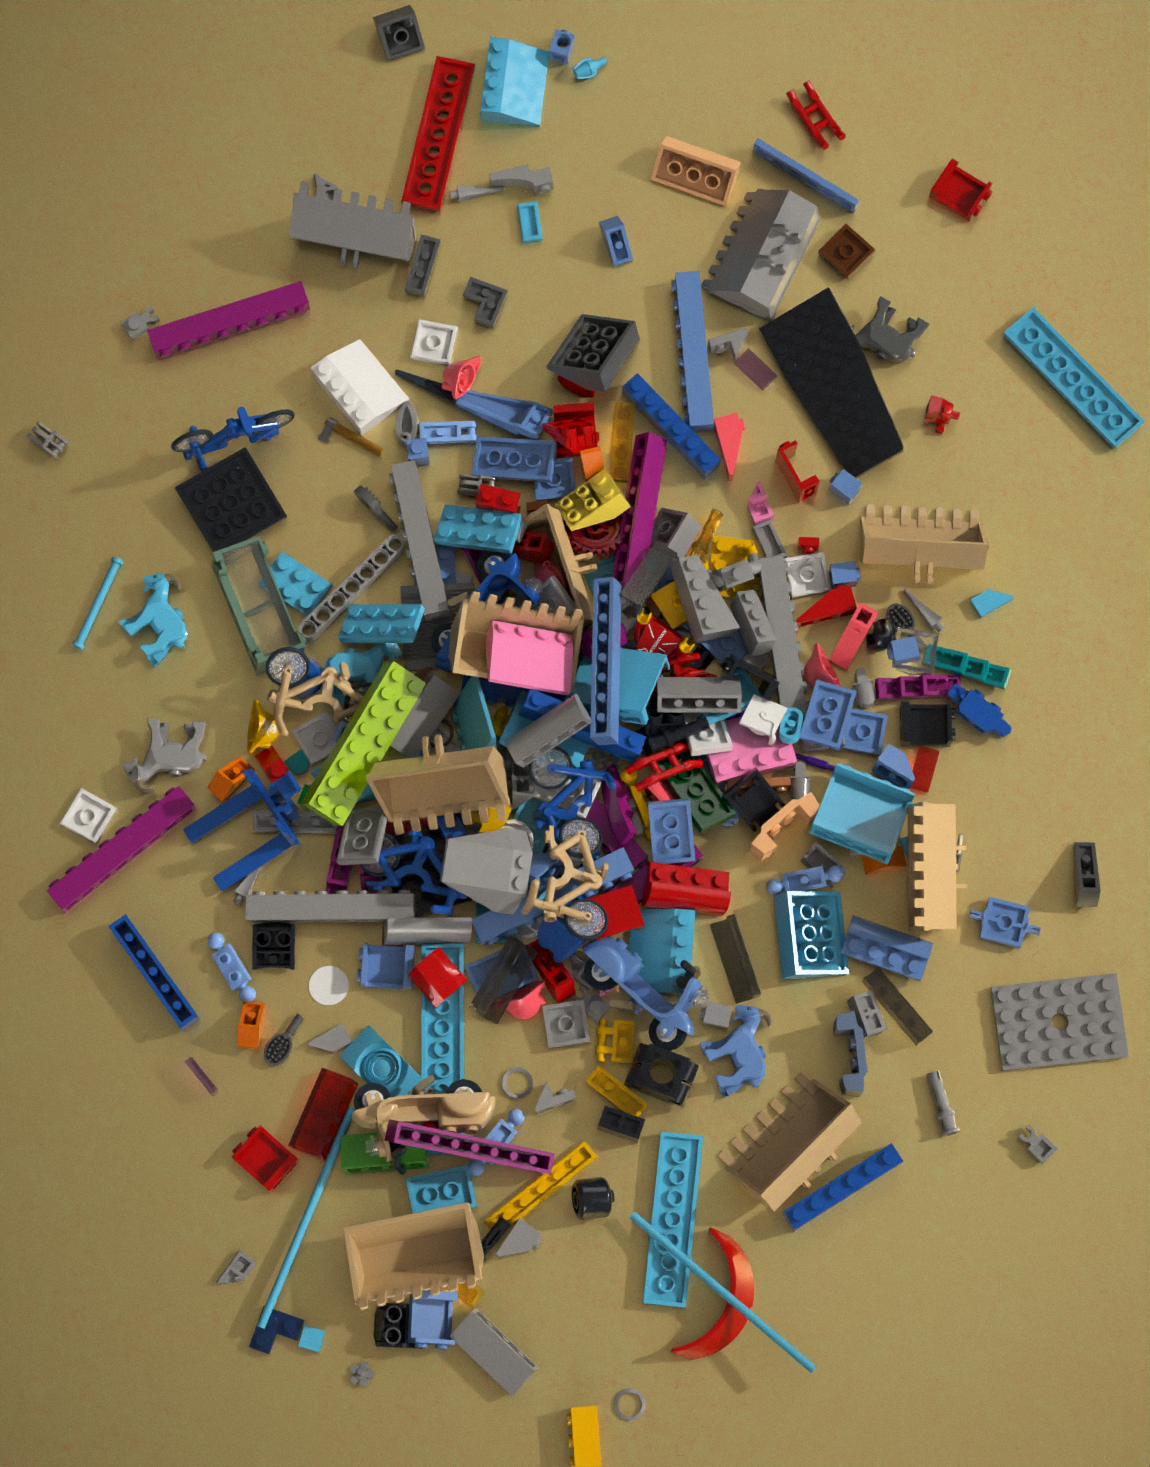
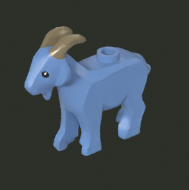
[700,1004,772,1098]

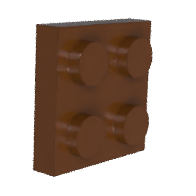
[818,224,875,279]

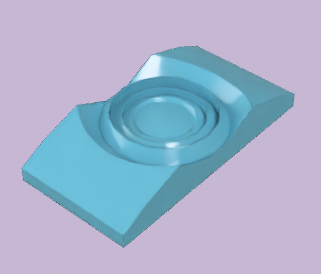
[339,1025,424,1097]

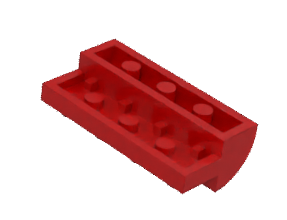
[642,862,731,916]

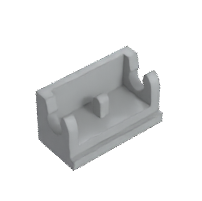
[801,842,847,889]
[847,990,887,1039]

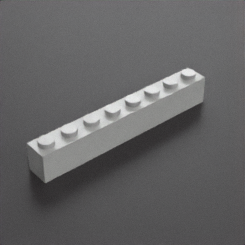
[389,460,451,622]
[759,555,809,720]
[246,890,416,923]

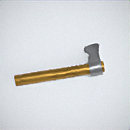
[318,417,383,456]

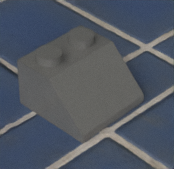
[373,5,425,61]

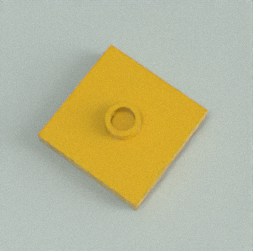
[650,581,687,630]

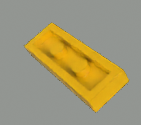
[585,1065,648,1117]

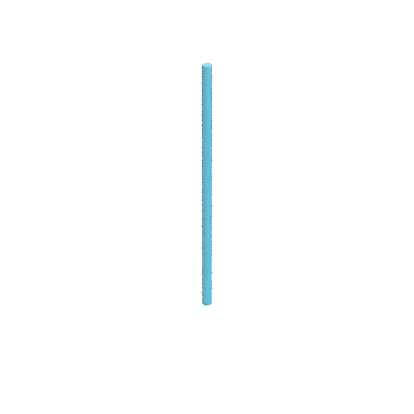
[257,1107,355,1329]
[630,1212,817,1373]

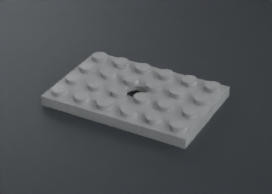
[990,973,1129,1071]

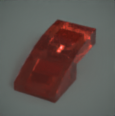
[910,745,939,793]

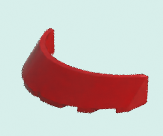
[670,1227,754,1360]

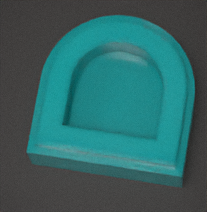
[284,749,309,775]

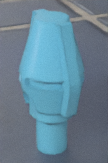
[572,57,607,79]

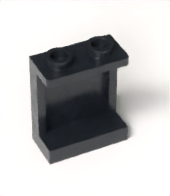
[899,701,956,747]

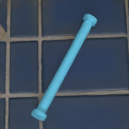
[72,557,124,650]

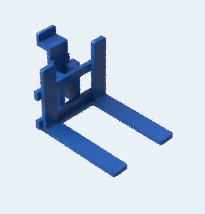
[183,768,301,891]

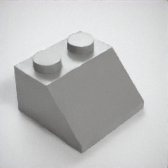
[650,508,702,559]

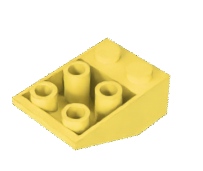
[555,468,631,531]

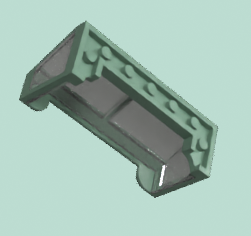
[211,536,307,675]

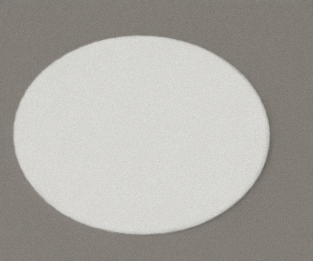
[309,966,349,1005]

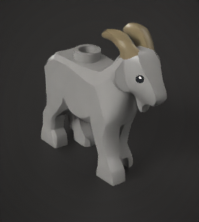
[124,718,207,794]

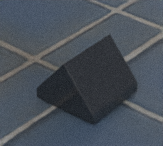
[687,647,714,670]

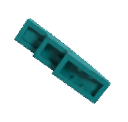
[923,644,1011,690]

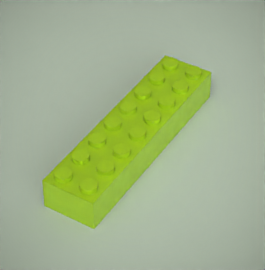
[301,661,427,826]

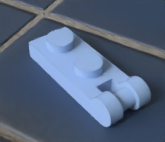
[420,421,477,444]

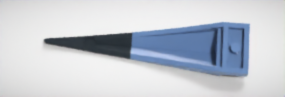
[395,370,553,440]

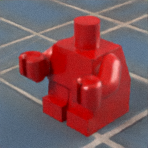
[924,395,960,434]

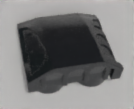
[644,697,686,737]
[252,923,295,970]
[373,1303,423,1349]

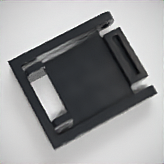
[723,767,785,832]

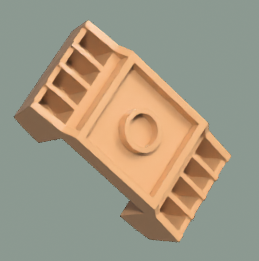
[749,792,820,862]

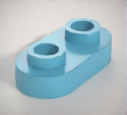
[779,708,803,744]

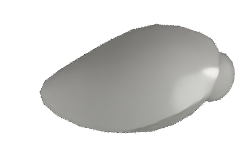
[396,401,419,445]

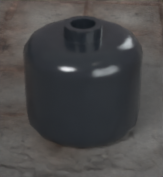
[572,1177,614,1220]

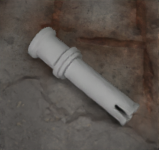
[927,1071,960,1137]

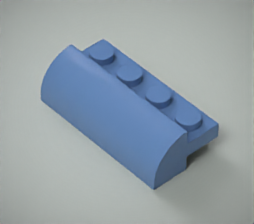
[840,915,933,982]

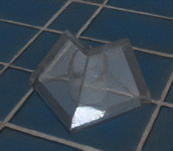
[892,627,939,676]

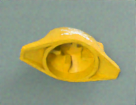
[247,699,278,754]

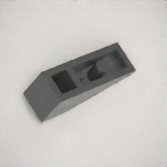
[1074,842,1101,907]

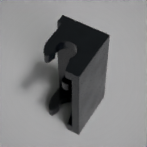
[597,1106,645,1143]

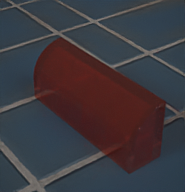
[288,1068,359,1162]

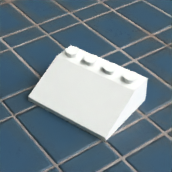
[311,339,410,436]

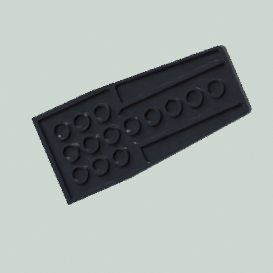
[759,287,905,479]

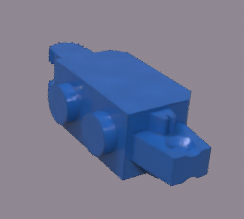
[947,684,1012,737]

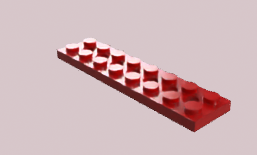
[401,56,475,212]

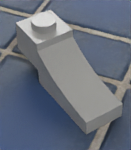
[489,164,553,194]

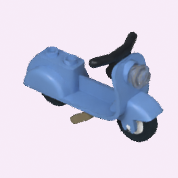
[582,937,709,1051]

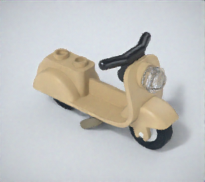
[352,1075,496,1175]

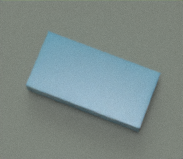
[517,201,543,243]

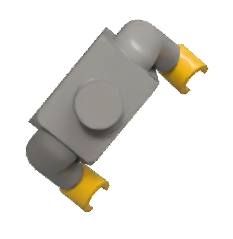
[703,541,761,591]

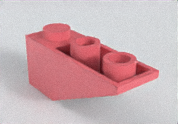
[829,602,878,670]

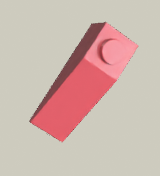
[714,413,745,481]

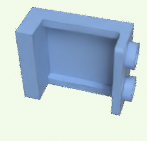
[357,943,415,990]
[407,1290,458,1349]

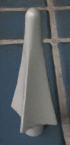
[449,185,504,203]
[904,589,945,633]
[233,867,262,905]

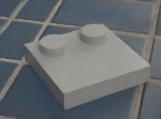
[542,999,591,1048]

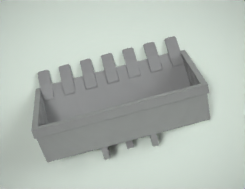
[701,189,821,322]

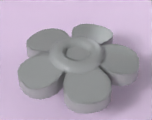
[350,1362,374,1387]

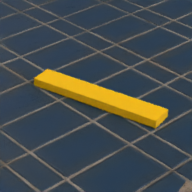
[484,1141,597,1232]

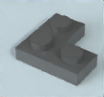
[463,277,508,328]

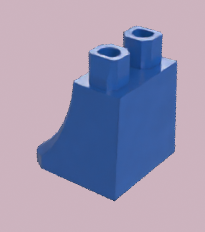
[536,896,602,963]

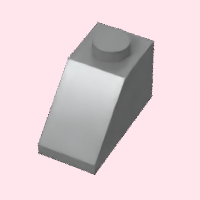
[496,1219,542,1258]

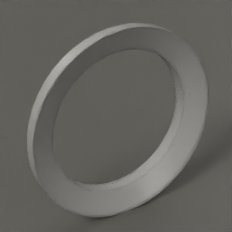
[502,1067,533,1098]
[614,1388,646,1421]

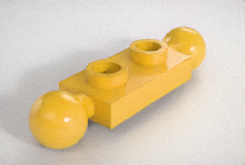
[620,767,651,841]

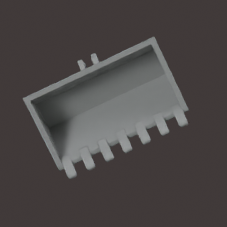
[289,181,418,269]

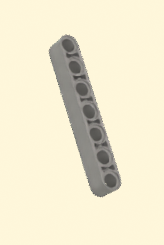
[298,534,405,643]

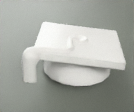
[739,694,787,745]

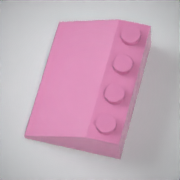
[485,620,573,696]
[705,716,797,786]

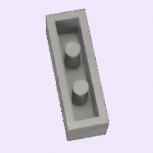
[730,589,776,656]

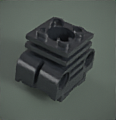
[624,1043,699,1108]

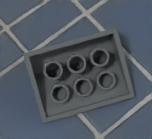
[547,314,640,392]

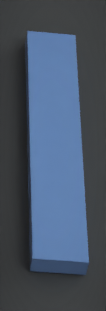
[753,138,859,213]

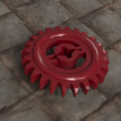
[564,513,627,560]

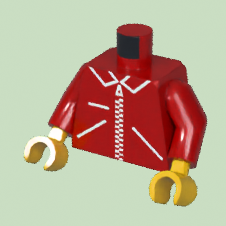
[634,609,695,661]

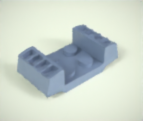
[833,1011,868,1097]

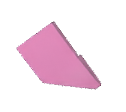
[747,481,774,525]

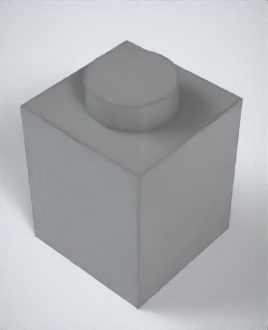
[700,1001,732,1030]

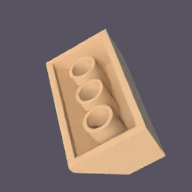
[651,136,741,206]

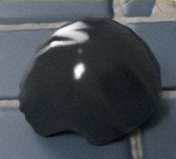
[866,618,895,652]

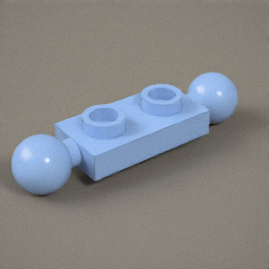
[767,865,844,895]
[208,932,256,1003]
[468,1109,525,1176]

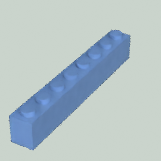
[671,271,714,432]
[590,577,621,745]
[472,847,635,946]

